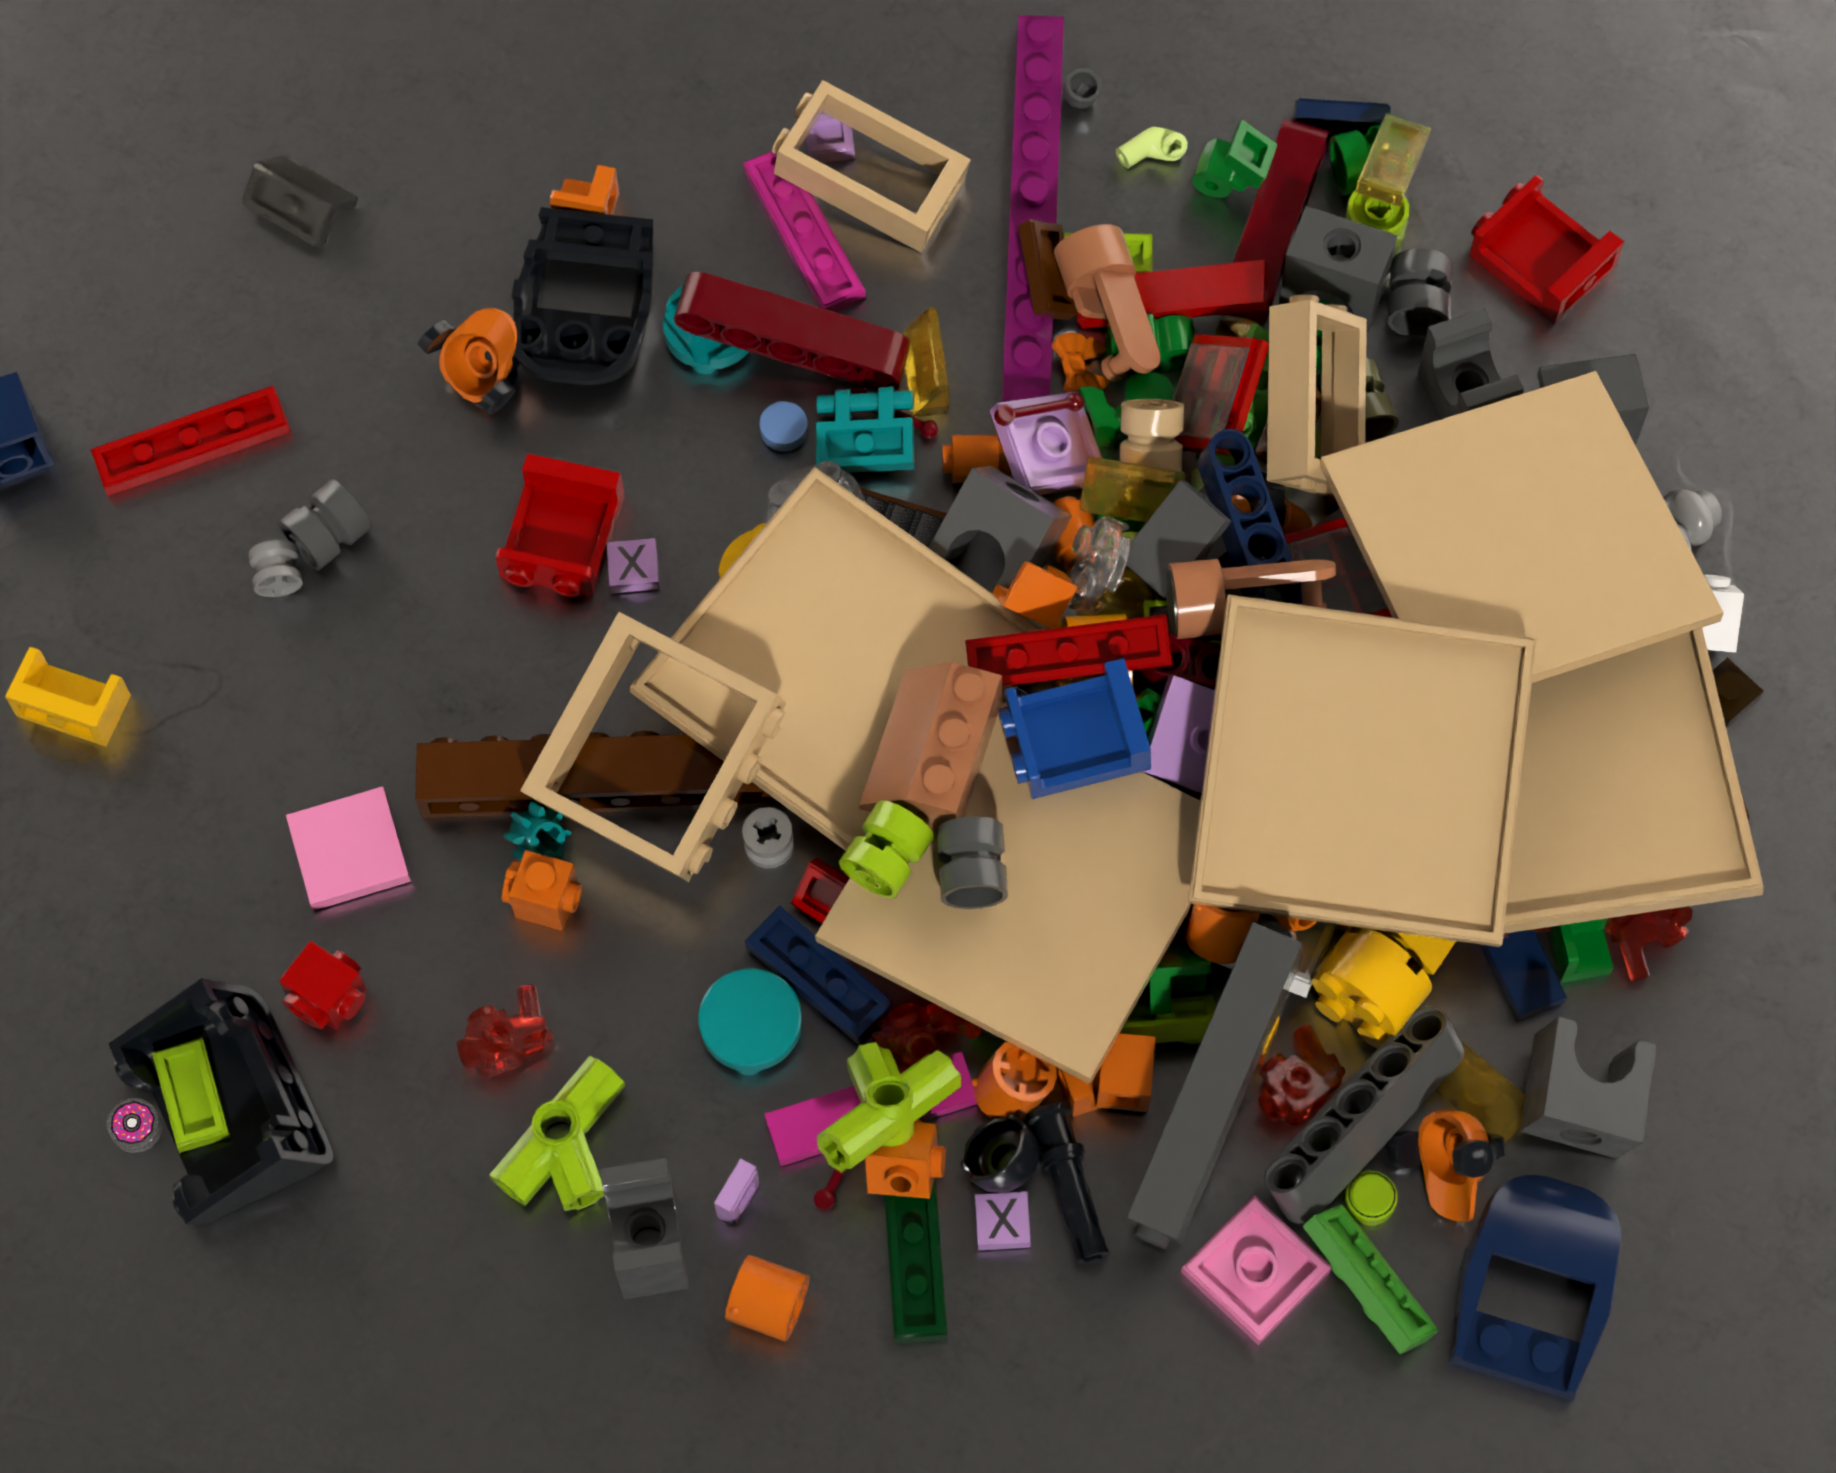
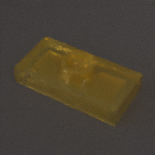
[1355,114,1431,207]
[1435,1041,1525,1146]

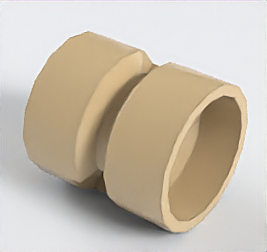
[1119,399,1184,478]

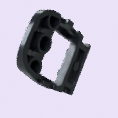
[511,207,653,385]

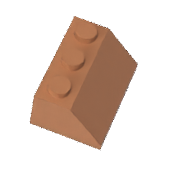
[859,662,1003,830]

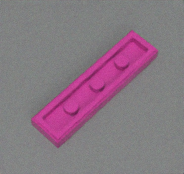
[743,151,866,312]
[764,1051,977,1167]

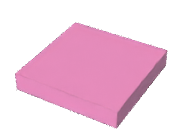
[286,786,411,911]
[1181,1195,1331,1345]

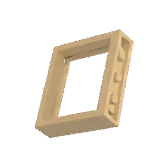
[520,612,786,882]

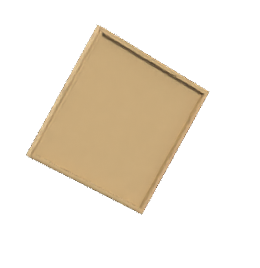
[1320,371,1724,683]
[630,467,1042,851]
[1188,595,1537,947]
[1450,628,1764,942]
[815,702,1201,1084]

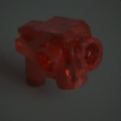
[1606,906,1693,981]
[457,984,553,1078]
[871,1003,982,1065]
[1258,1025,1346,1126]

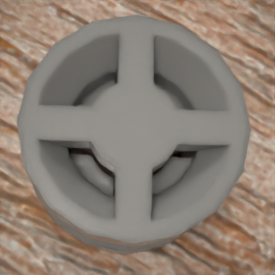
[248,540,303,597]
[742,807,794,869]

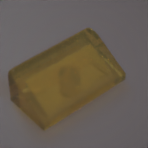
[902,307,949,417]
[1080,456,1186,523]

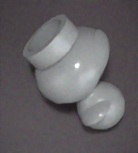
[1663,489,1722,550]

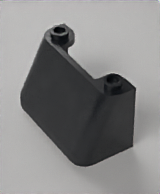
[108,978,333,1226]

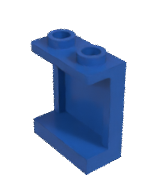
[998,658,1151,799]

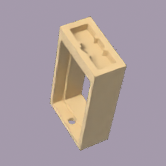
[772,80,971,253]
[1267,295,1367,497]

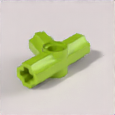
[817,1042,961,1173]
[489,1056,625,1211]

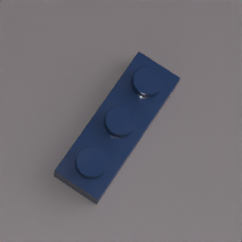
[745,905,893,1045]

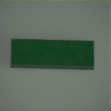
[884,1181,948,1343]

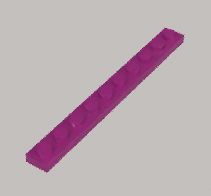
[1002,15,1064,402]

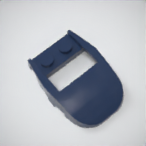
[1449,1175,1621,1401]

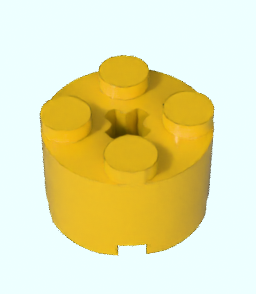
[1311,926,1432,1048]

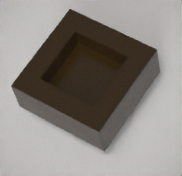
[1712,657,1764,729]

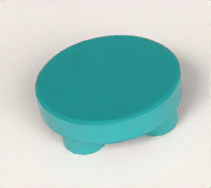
[698,968,803,1075]

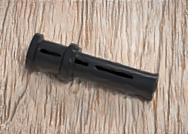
[1026,1101,1110,1264]

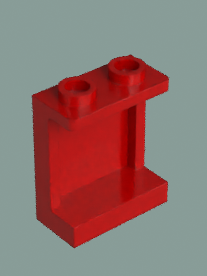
[1469,174,1624,325]
[495,453,625,597]

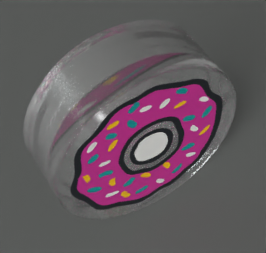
[106,1098,162,1153]

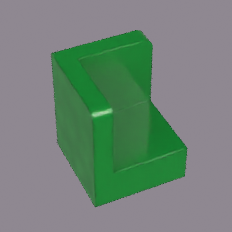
[1548,918,1613,983]
[1144,942,1211,1015]

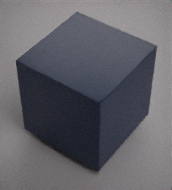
[0,372,54,484]

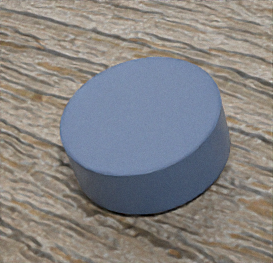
[759,401,808,452]

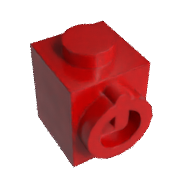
[279,940,367,1030]

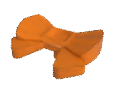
[1051,332,1110,393]

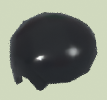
[960,1115,1040,1193]

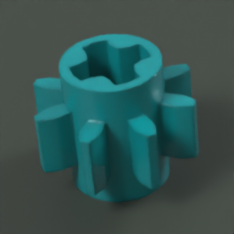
[504,801,571,861]

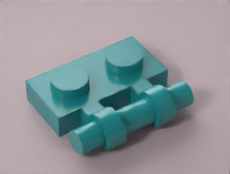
[816,386,915,474]

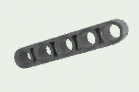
[1264,1006,1465,1223]

